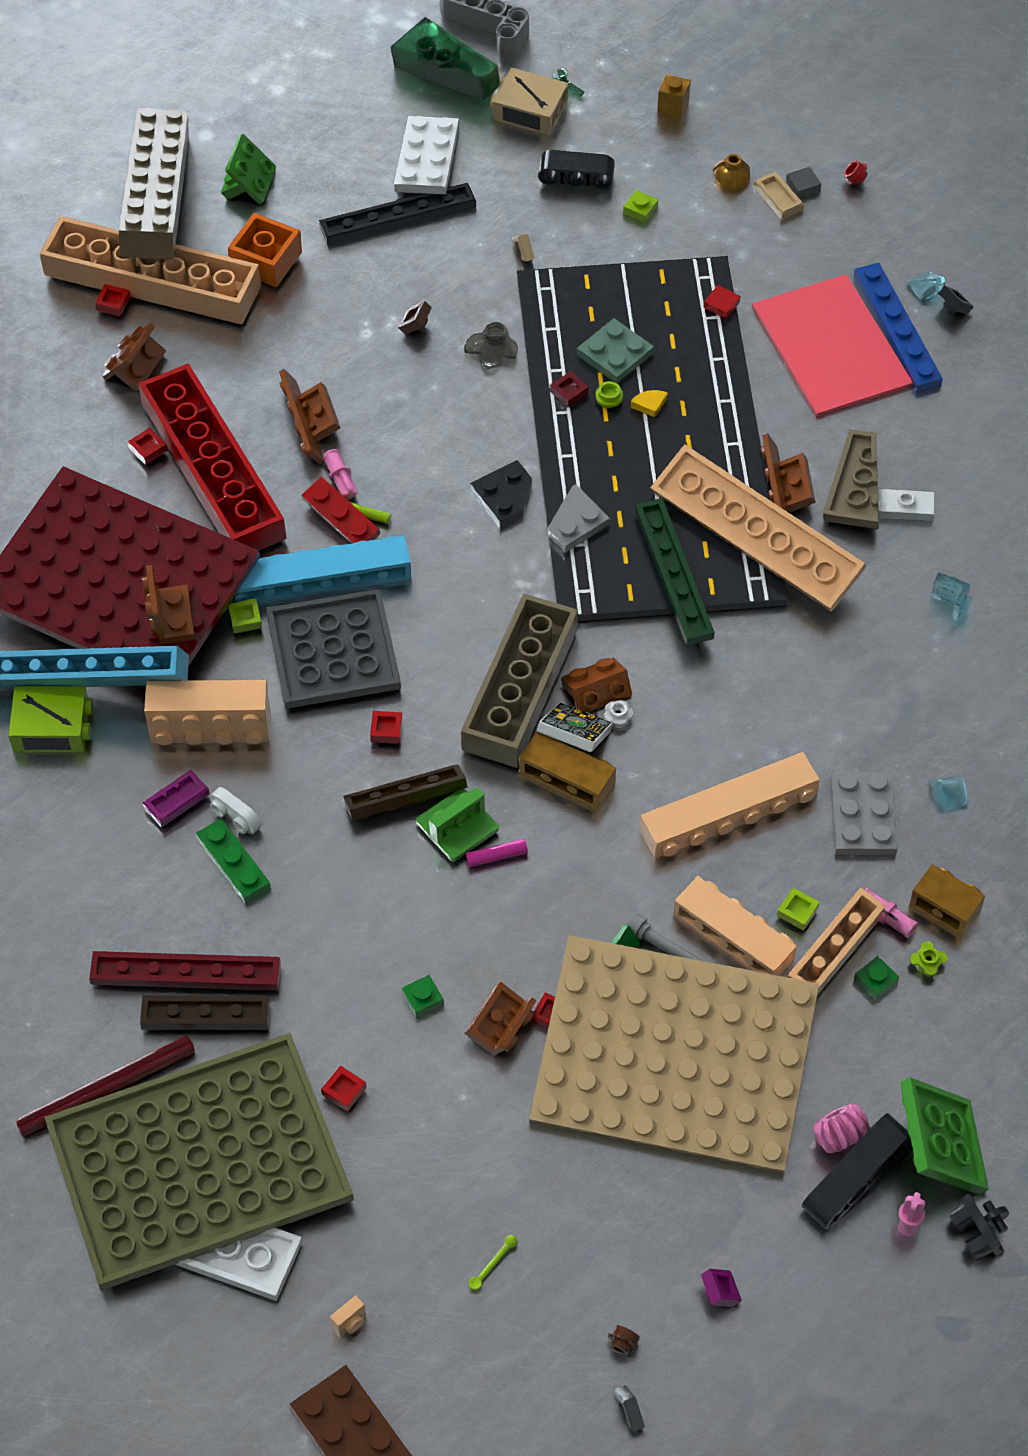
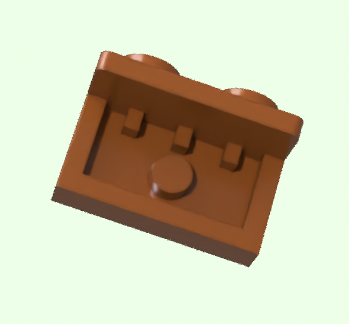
[561,657,632,712]
[464,981,536,1056]

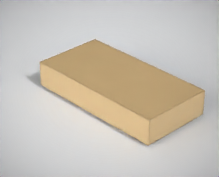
[753,171,804,220]

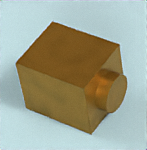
[657,74,691,119]

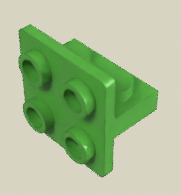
[221,133,276,204]
[416,787,499,862]

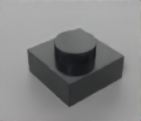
[938,286,974,315]

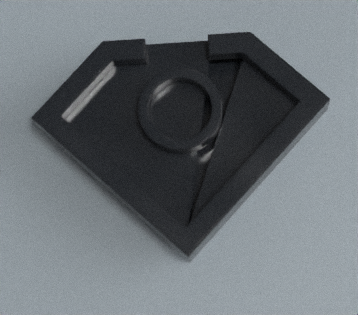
[470,460,532,528]

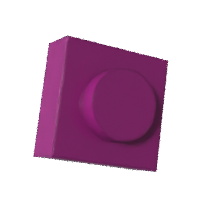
[701,1268,742,1307]

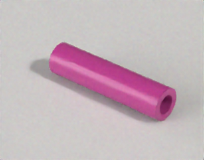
[465,839,528,868]

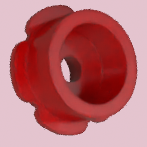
[844,160,868,185]

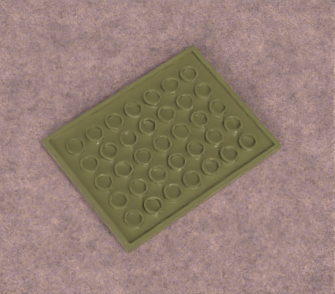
[44,1033,354,1290]

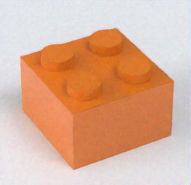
[228,213,302,287]

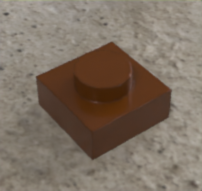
[398,300,432,335]

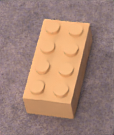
[144,680,271,745]

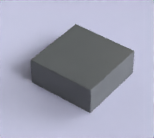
[786,166,821,198]

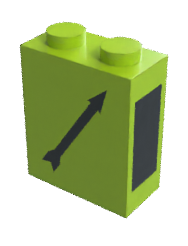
[8,686,93,752]

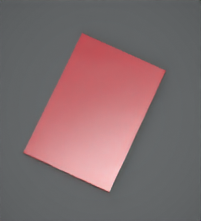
[752,274,913,417]

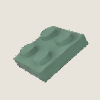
[577,318,654,384]

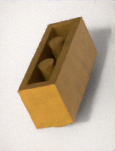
[519,731,616,810]

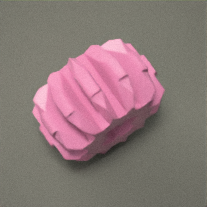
[812,1103,871,1153]

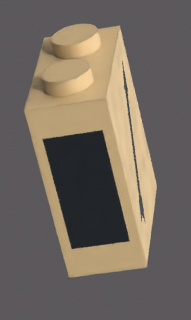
[490,67,568,136]

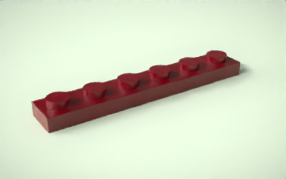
[89,951,281,991]

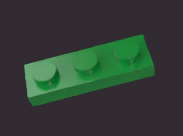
[196,818,271,904]

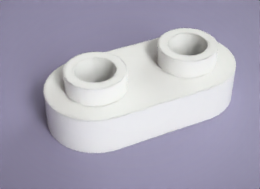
[209,787,262,835]

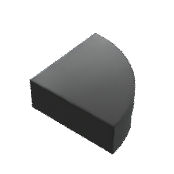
[614,1385,645,1432]

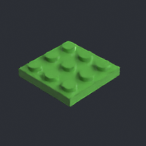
[900,1077,989,1194]

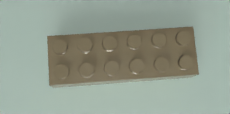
[461,593,578,768]

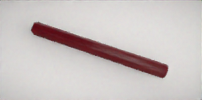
[16,1036,195,1136]

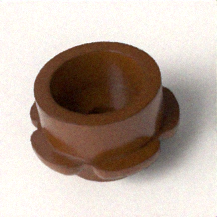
[607,1325,640,1355]

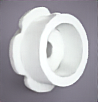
[604,700,633,728]

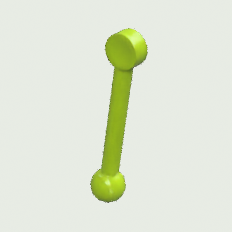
[469,1235,518,1292]

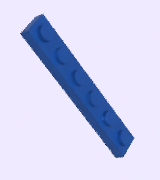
[854,263,943,392]

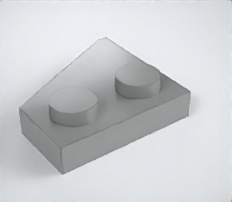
[547,484,610,553]

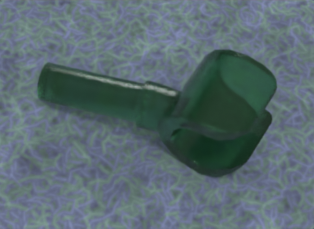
[552,68,584,97]

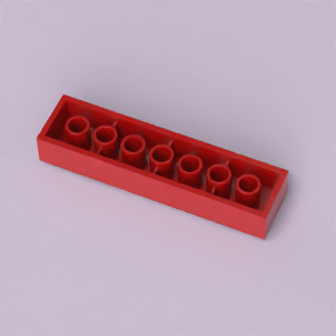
[138,363,287,550]

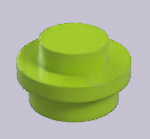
[595,381,623,408]

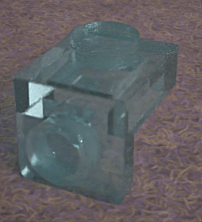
[931,572,973,621]

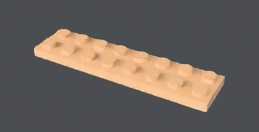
[650,444,866,612]

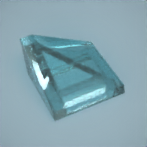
[907,271,946,301]
[929,775,968,809]

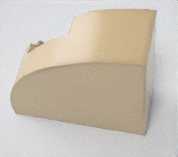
[512,233,535,262]

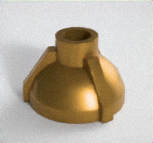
[713,154,750,193]

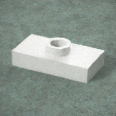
[878,489,934,521]

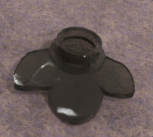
[464,322,518,369]

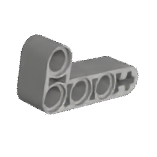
[440,0,529,57]

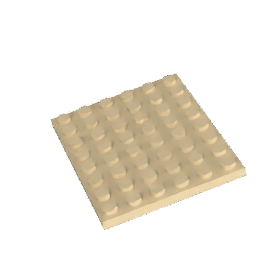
[529,935,819,1173]

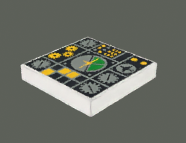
[537,702,613,752]

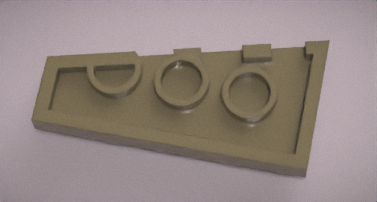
[823,429,879,529]

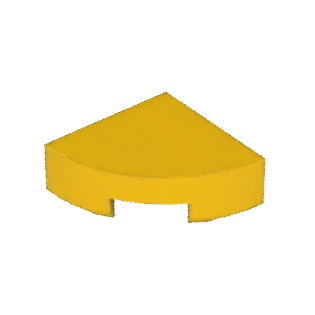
[631,390,668,418]

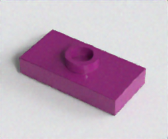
[142,770,210,828]

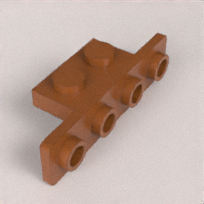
[279,369,341,464]
[761,433,816,513]

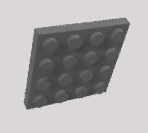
[266,589,401,709]

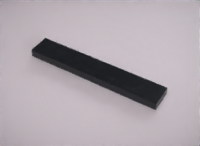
[319,183,476,245]

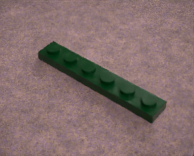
[635,498,715,646]

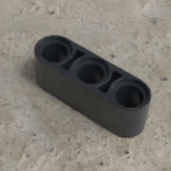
[538,150,615,190]

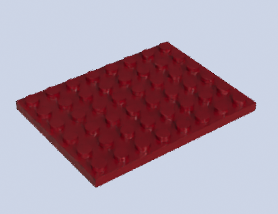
[0,466,260,666]

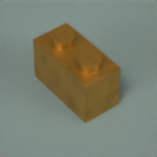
[909,864,985,936]

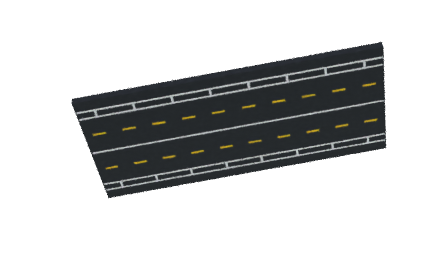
[517,256,788,621]

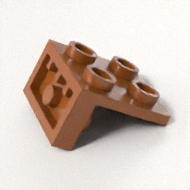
[142,565,195,645]

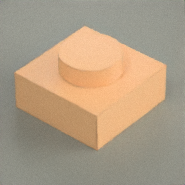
[330,1295,366,1338]

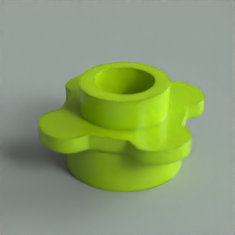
[910,942,948,976]

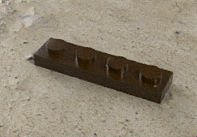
[343,764,468,820]
[140,995,270,1030]

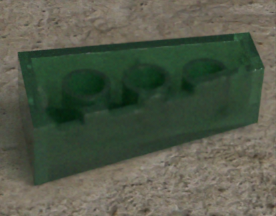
[390,17,500,101]

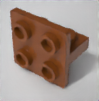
[102,323,166,392]

